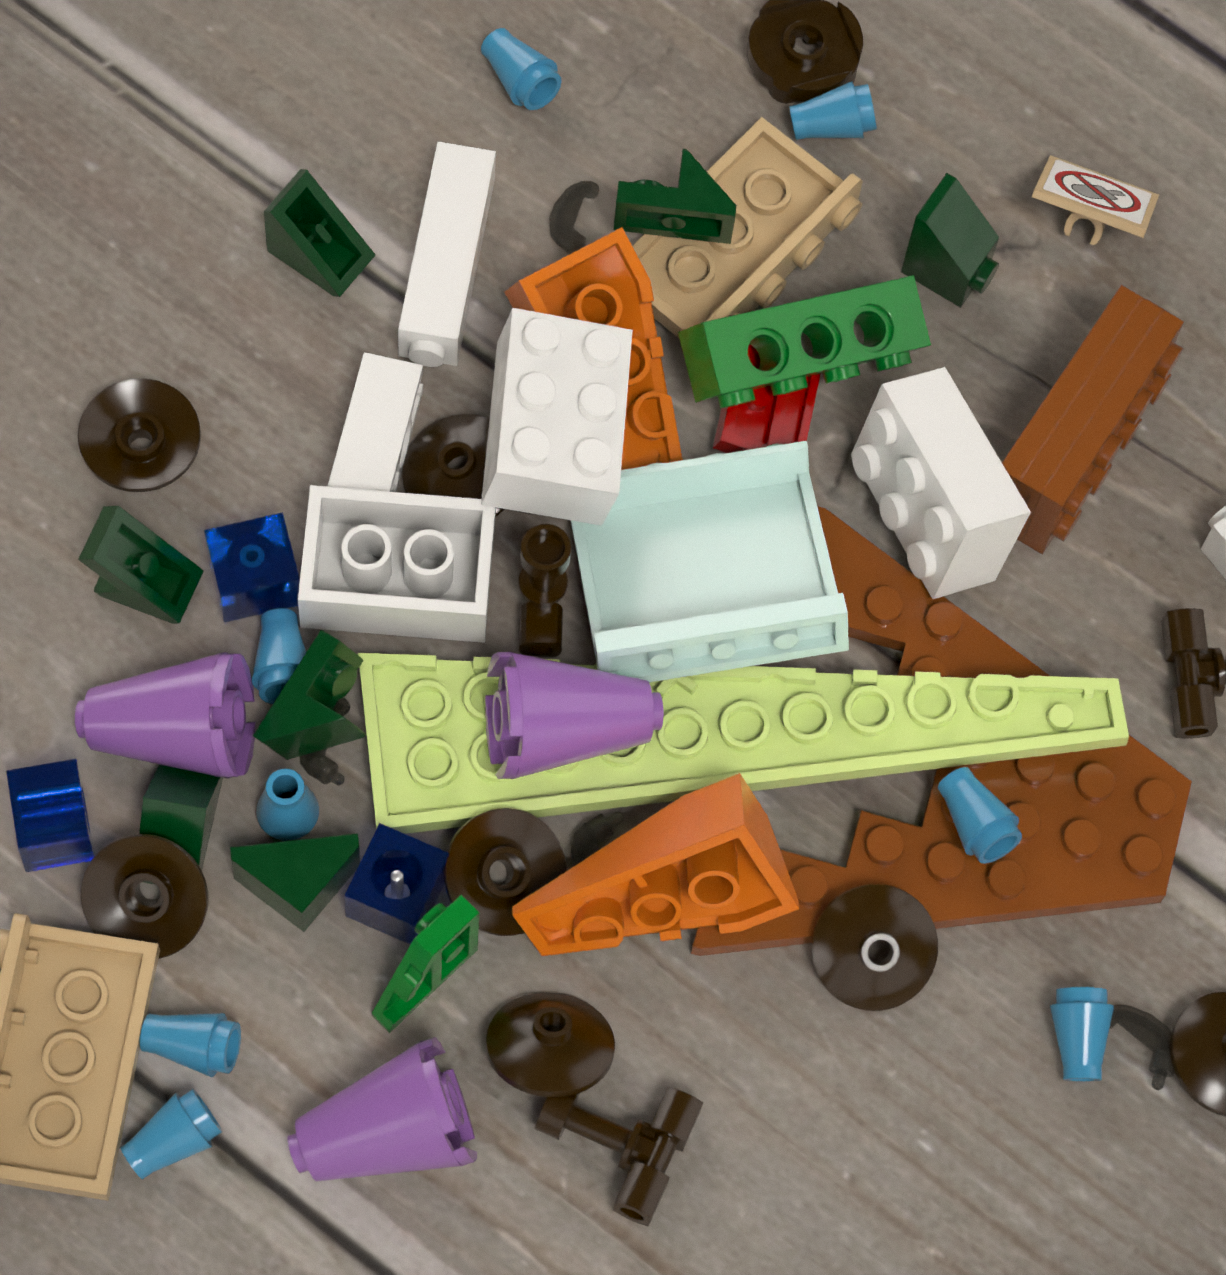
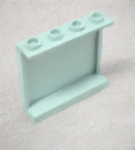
[570,441,849,683]

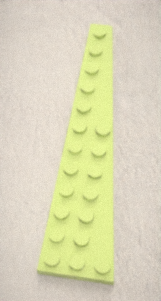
[358,653,1129,837]

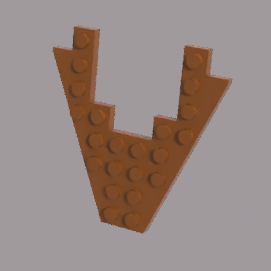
[691,506,1192,956]

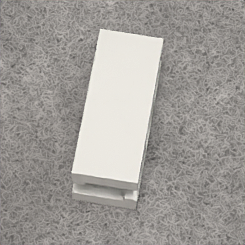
[327,352,423,492]

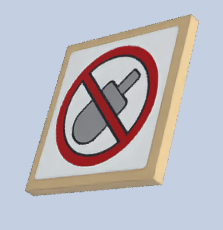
[1032,155,1159,245]

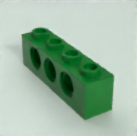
[678,275,931,409]

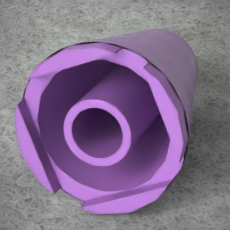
[75,652,256,779]
[485,652,664,779]
[287,1037,477,1181]

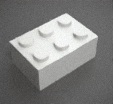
[481,308,633,526]
[851,367,1031,599]
[298,485,496,643]

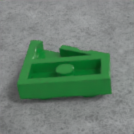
[372,895,480,1033]

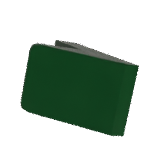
[613,149,737,244]
[78,506,204,624]
[253,630,366,760]

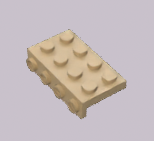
[633,117,863,338]
[0,913,160,1201]

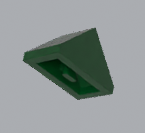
[264,169,376,297]
[139,764,223,885]
[230,833,360,932]

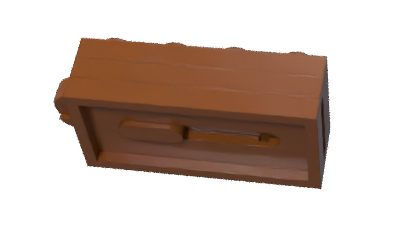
[1002,285,1184,555]

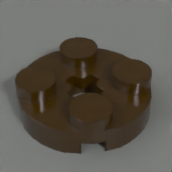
[747,0,863,104]

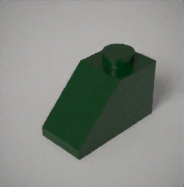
[901,173,999,308]

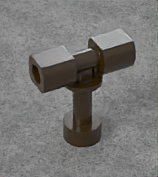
[518,524,571,657]
[1161,608,1226,739]
[535,1087,703,1226]

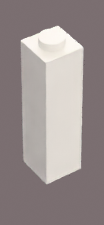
[398,142,496,367]

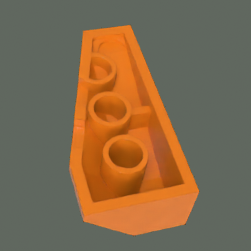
[504,227,683,470]
[512,773,799,956]

